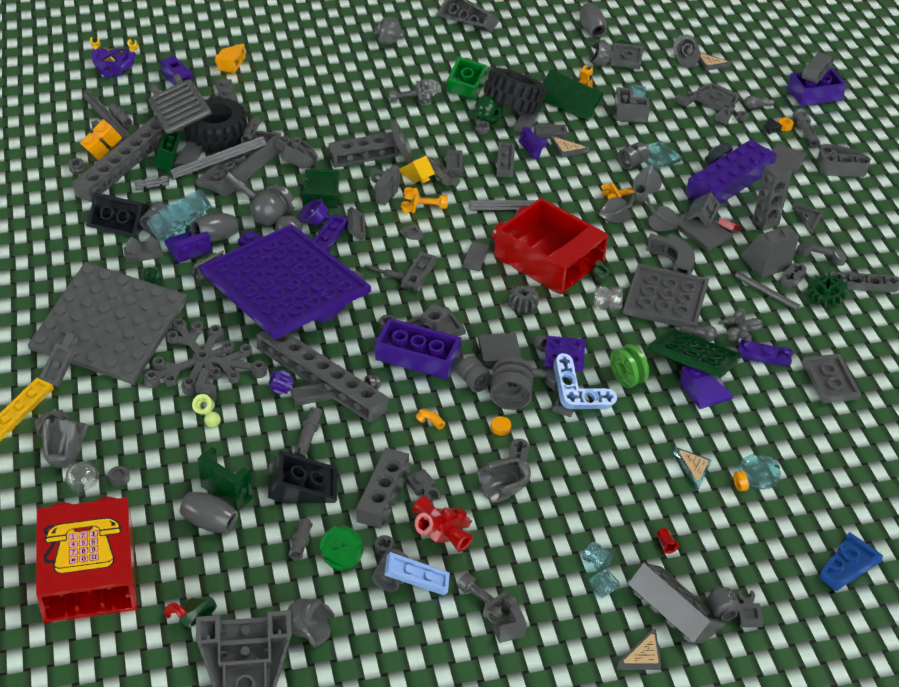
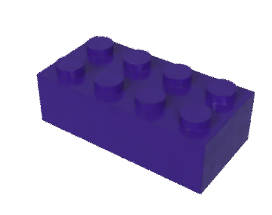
[375,318,462,380]

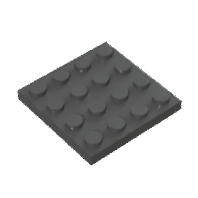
[623,263,709,327]

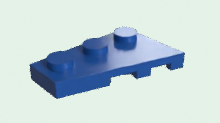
[820,532,883,591]

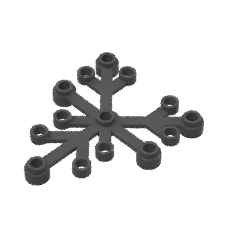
[144,318,267,395]

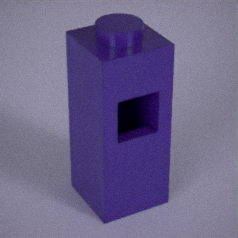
[161,56,193,86]

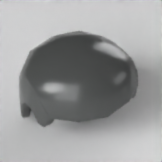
[274,215,302,232]

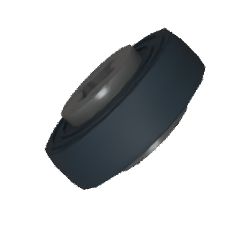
[705,142,733,165]

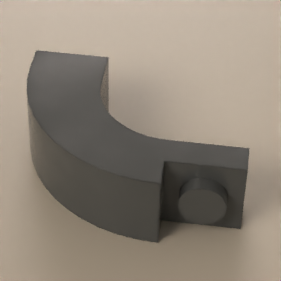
[646,233,695,275]

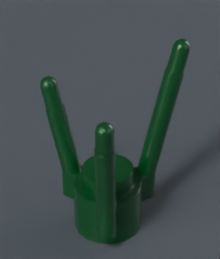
[140,267,161,285]

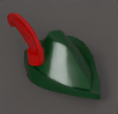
[164,596,217,629]

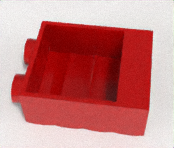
[492,197,608,294]

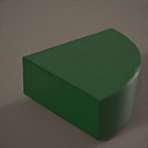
[592,260,611,284]

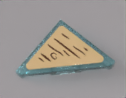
[674,447,712,490]

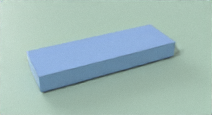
[384,552,450,595]

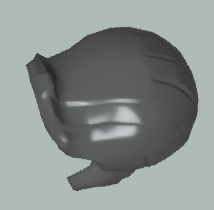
[287,598,335,647]

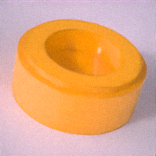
[778,117,794,131]
[491,416,511,436]
[733,470,749,492]

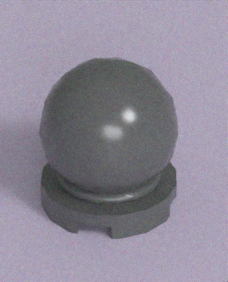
[250,183,295,226]

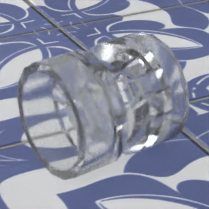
[594,286,623,311]

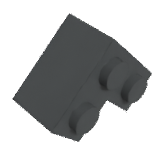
[614,87,650,123]

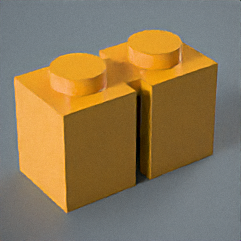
[80,119,122,161]

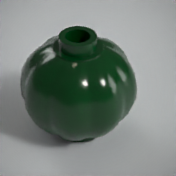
[475,95,504,124]

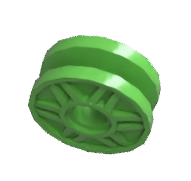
[610,344,649,388]

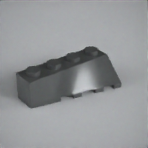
[436,0,500,33]

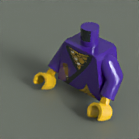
[90,37,139,78]

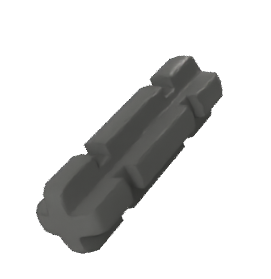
[135,176,169,190]

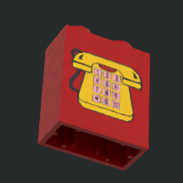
[36,496,138,623]

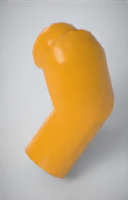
[415,408,445,430]

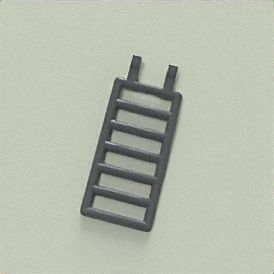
[148,73,211,134]

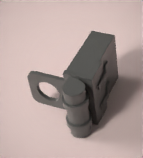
[371,165,400,206]

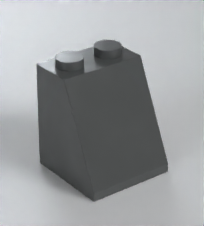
[741,226,799,278]

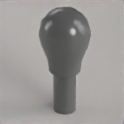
[744,95,774,109]
[680,325,717,341]

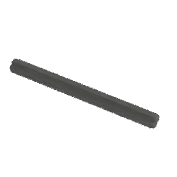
[83,91,130,141]
[170,136,266,179]

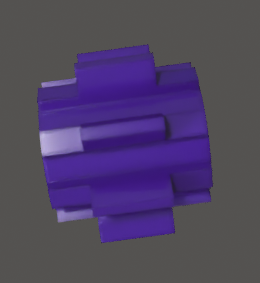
[268,370,294,395]

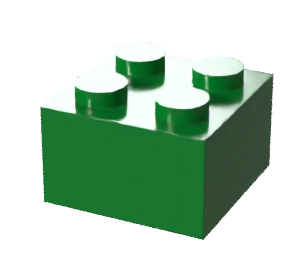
[447,56,488,100]

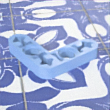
[553,353,617,409]

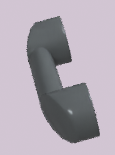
[796,242,847,266]

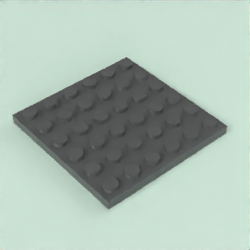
[28,262,188,385]

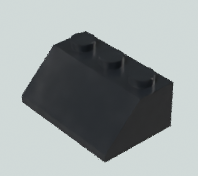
[86,192,150,238]

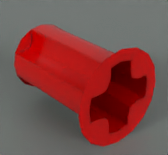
[657,528,679,554]

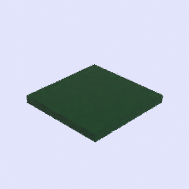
[648,328,742,378]

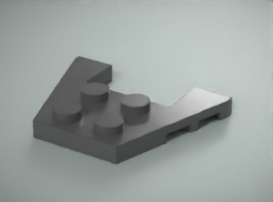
[675,83,740,125]

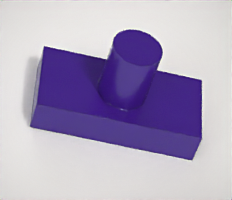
[519,127,547,159]

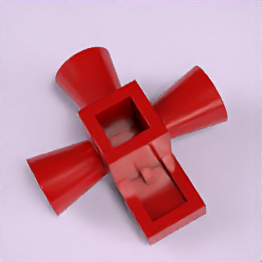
[412,496,473,552]

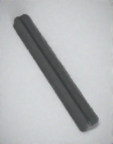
[469,200,535,211]

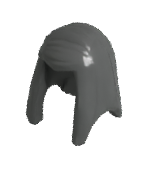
[42,418,88,468]
[477,457,531,503]

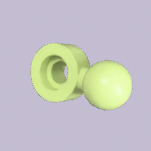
[192,394,221,428]

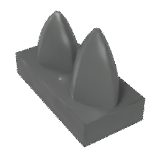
[123,236,163,264]

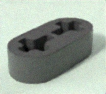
[780,263,807,289]
[509,439,529,462]

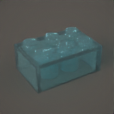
[146,189,212,240]

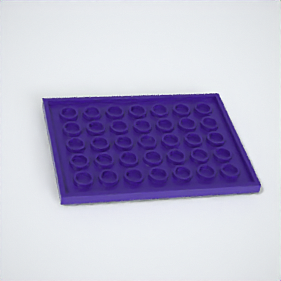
[199,224,372,340]

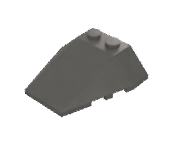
[196,610,292,687]

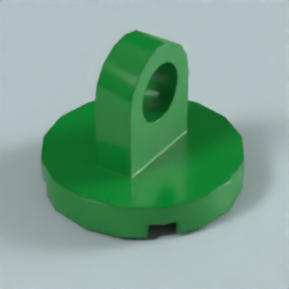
[319,525,364,570]

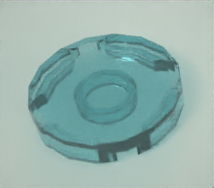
[739,454,781,490]

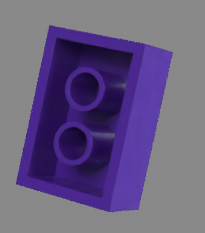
[787,68,846,106]

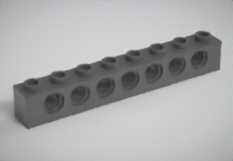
[73,115,164,202]
[257,330,388,423]

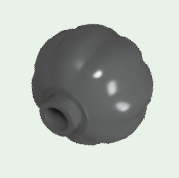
[375,17,404,46]

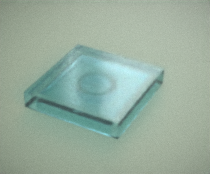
[644,141,681,171]

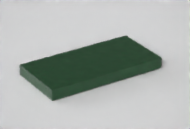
[543,69,603,122]

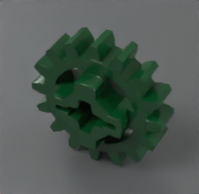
[807,272,848,307]

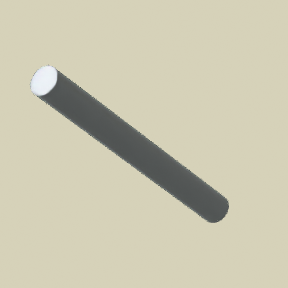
[735,271,800,311]

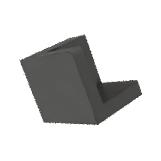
[492,605,527,643]

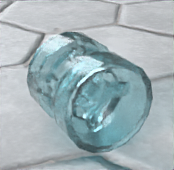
[582,541,613,572]

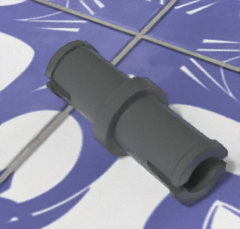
[108,103,132,128]
[289,518,313,560]

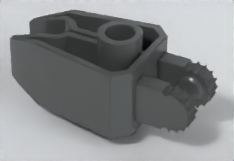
[274,135,318,169]

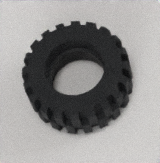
[483,67,547,114]
[184,97,247,153]

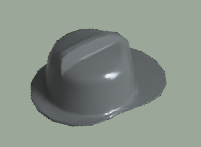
[673,34,700,68]

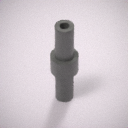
[225,172,256,199]

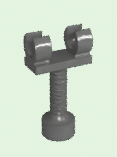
[389,80,431,105]
[457,573,518,624]

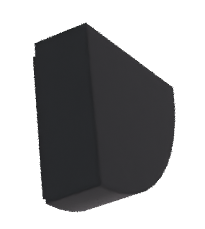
[765,118,782,135]

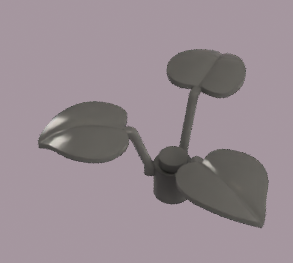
[599,165,678,232]

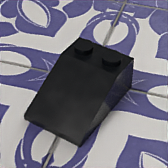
[268,450,337,503]

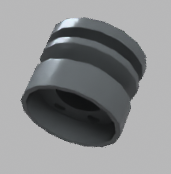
[490,357,534,410]

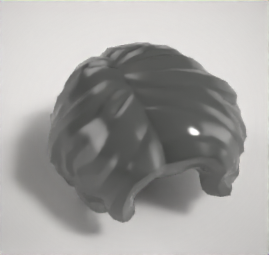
[589,39,613,67]

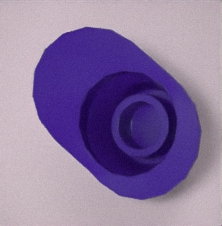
[297,198,330,226]

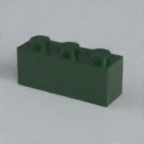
[154,131,182,171]

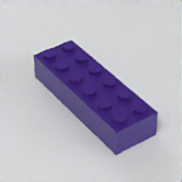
[686,139,777,205]

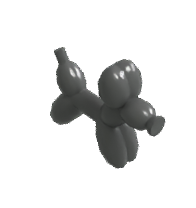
[719,308,763,342]

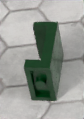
[302,169,339,208]
[197,447,253,512]

